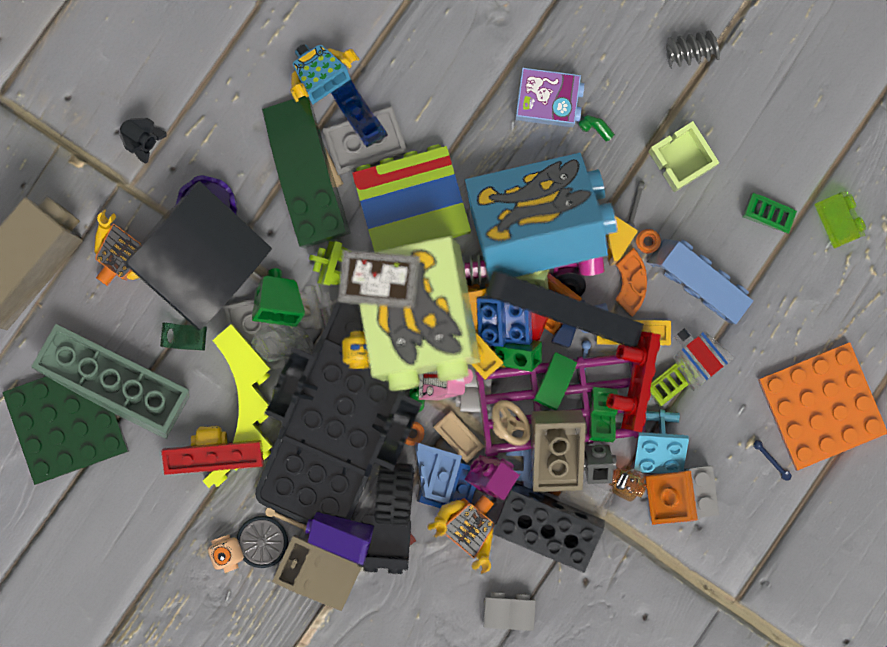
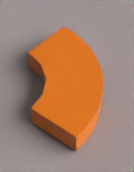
[615,248,647,317]

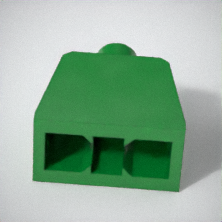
[252,268,305,327]

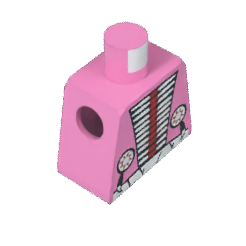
[419,369,473,400]

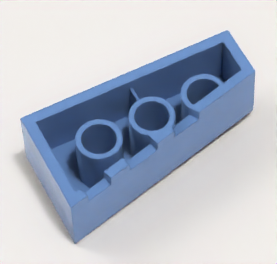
[647,239,753,324]

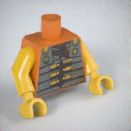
[94,209,141,286]
[427,495,494,574]

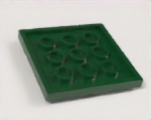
[2,376,129,485]

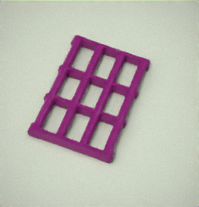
[475,354,646,457]

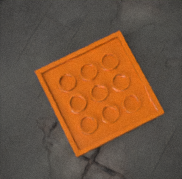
[758,342,887,471]

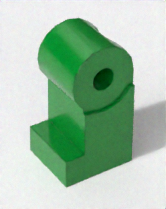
[494,340,542,372]

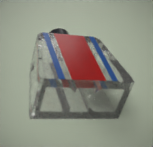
[673,328,734,391]

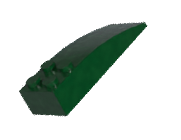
[262,96,351,248]

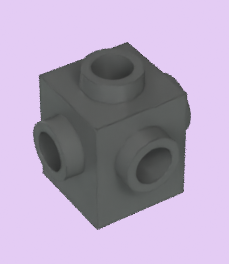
[584,445,617,484]

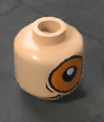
[208,534,244,573]

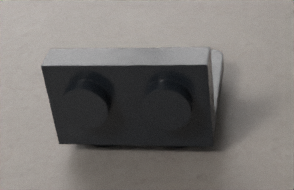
[358,515,411,574]

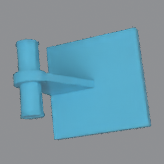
[634,409,689,474]

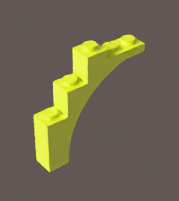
[202,323,273,488]

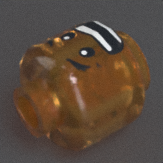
[609,465,647,502]

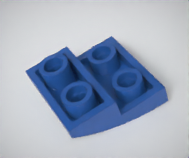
[477,296,532,347]

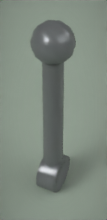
[626,181,645,228]

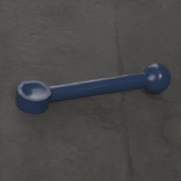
[753,440,792,481]

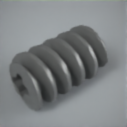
[666,30,720,69]

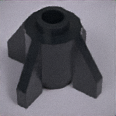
[120,118,167,164]

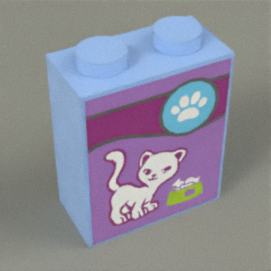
[515,68,585,128]

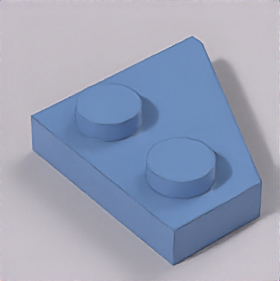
[415,442,462,503]

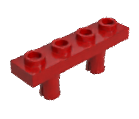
[607,331,661,432]

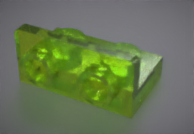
[814,191,866,249]

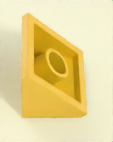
[605,216,638,266]

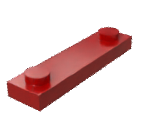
[161,440,264,475]

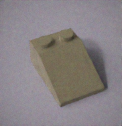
[531,410,586,492]

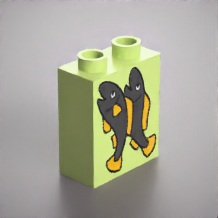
[360,237,481,391]

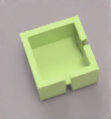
[648,121,719,193]

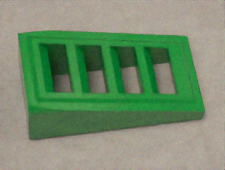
[742,193,797,234]

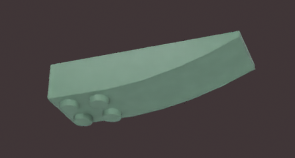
[31,324,190,439]

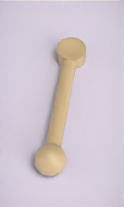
[265,508,307,532]

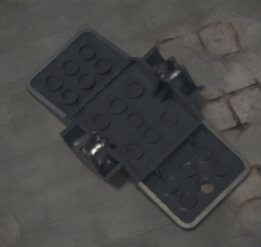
[255,300,422,524]

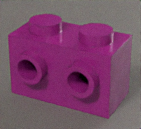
[464,455,520,500]

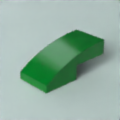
[534,352,578,411]
[589,387,618,442]

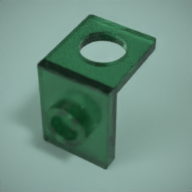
[160,322,207,351]

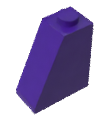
[305,512,374,565]

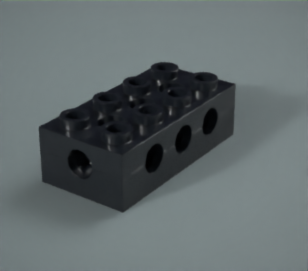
[492,482,605,573]

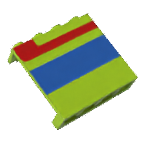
[352,144,471,252]

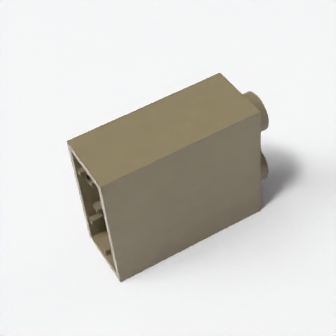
[0,196,83,330]

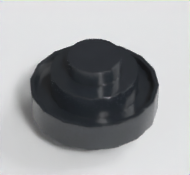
[552,268,586,297]

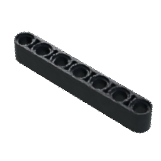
[485,271,644,348]

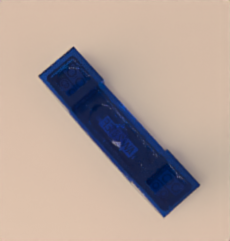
[330,79,388,148]

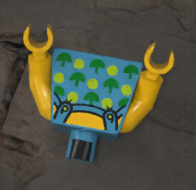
[290,44,360,105]

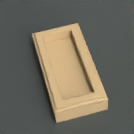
[433,411,485,463]

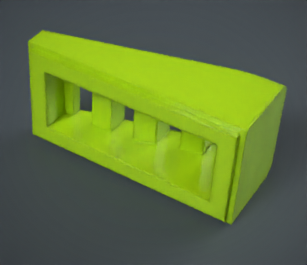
[650,357,699,407]

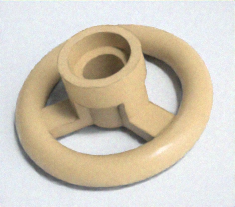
[492,400,531,446]

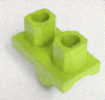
[308,241,350,286]

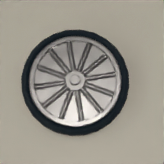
[237,516,288,568]

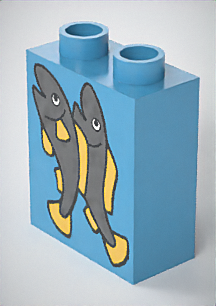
[465,152,617,281]

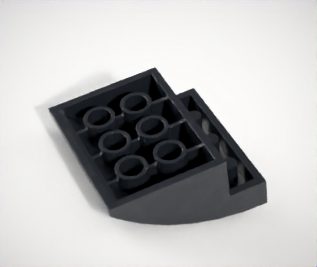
[124,181,272,331]

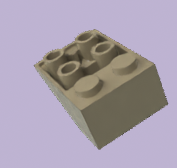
[272,535,362,611]

